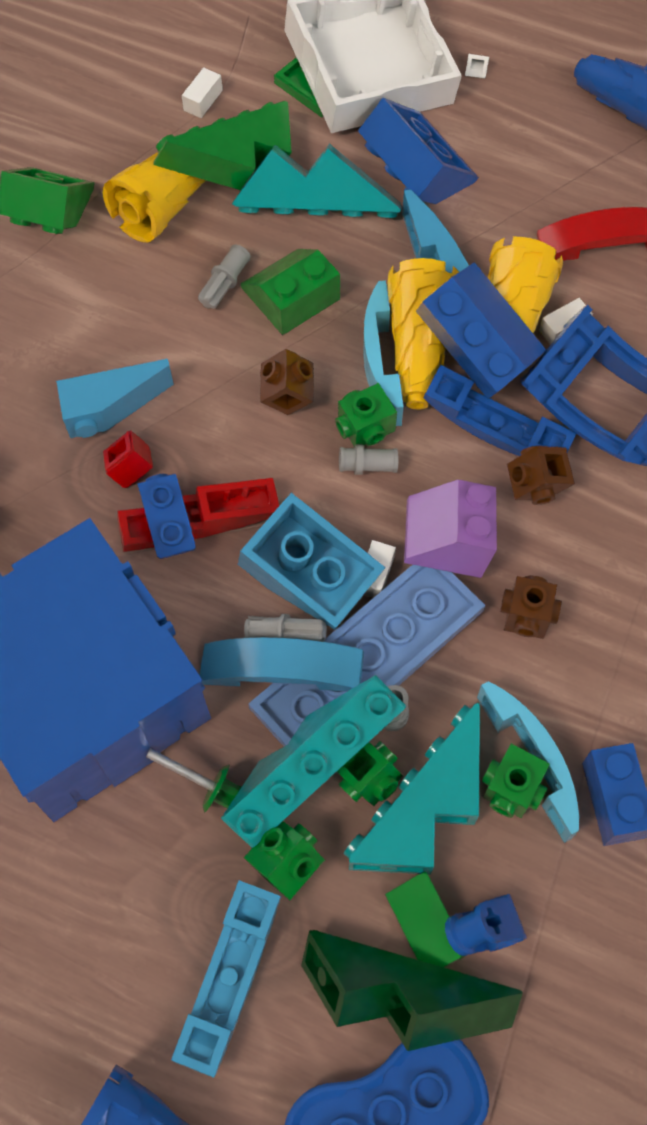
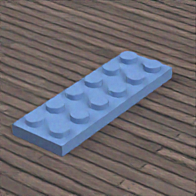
[248,565,485,747]

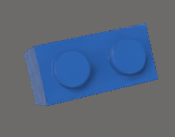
[582,743,647,846]

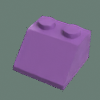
[404,480,497,578]

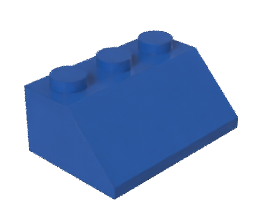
[358,98,479,204]
[416,262,546,399]

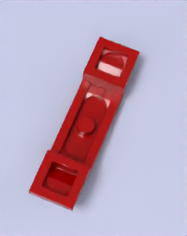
[537,207,647,261]

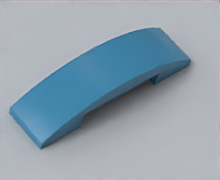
[200,637,364,691]
[171,880,281,1078]

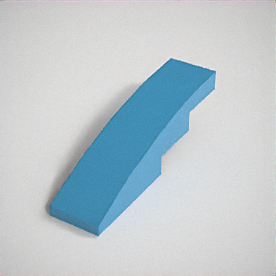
[402,189,469,273]

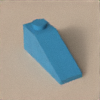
[56,359,174,438]

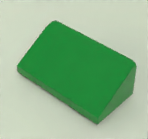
[385,871,465,968]

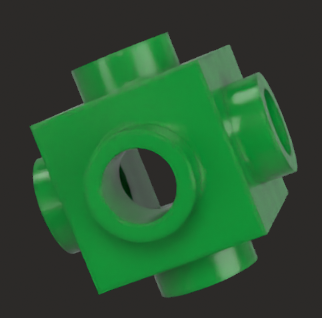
[335,383,397,447]
[337,741,403,806]
[481,743,550,818]
[244,821,325,901]

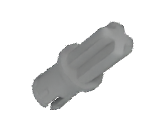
[198,244,251,309]
[244,614,327,642]

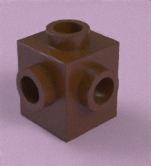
[260,349,314,415]
[507,446,575,505]
[500,575,562,639]

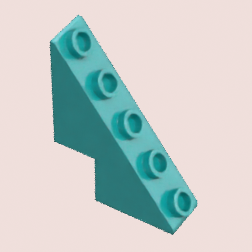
[232,143,401,218]
[221,675,406,848]
[343,703,480,875]

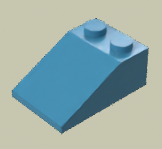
[237,493,386,630]

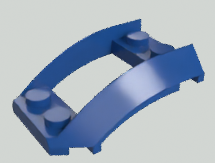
[521,304,647,466]

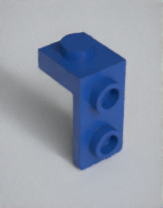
[137,474,196,559]

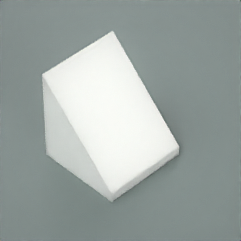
[465,54,490,78]

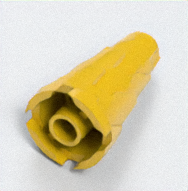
[103,153,206,243]
[488,236,563,333]
[387,258,459,410]

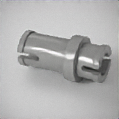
[339,444,398,475]

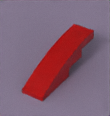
[117,478,280,552]

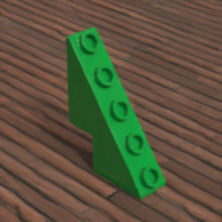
[153,101,292,190]

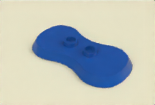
[284,1040,489,1125]

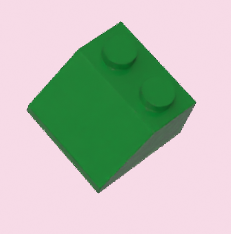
[0,167,95,234]
[241,249,340,336]

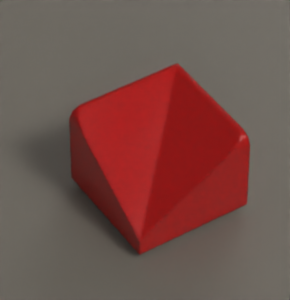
[103,430,153,488]

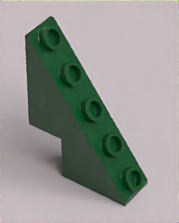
[301,930,523,1051]

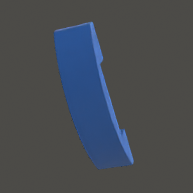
[423,365,576,456]

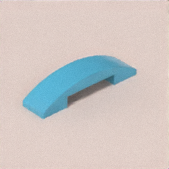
[363,280,404,426]
[477,681,579,843]

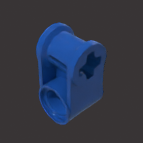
[445,894,527,956]

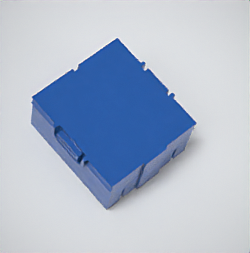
[0,518,212,822]

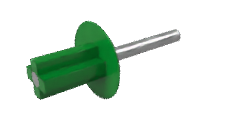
[146,748,241,813]

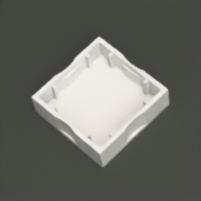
[284,0,462,133]

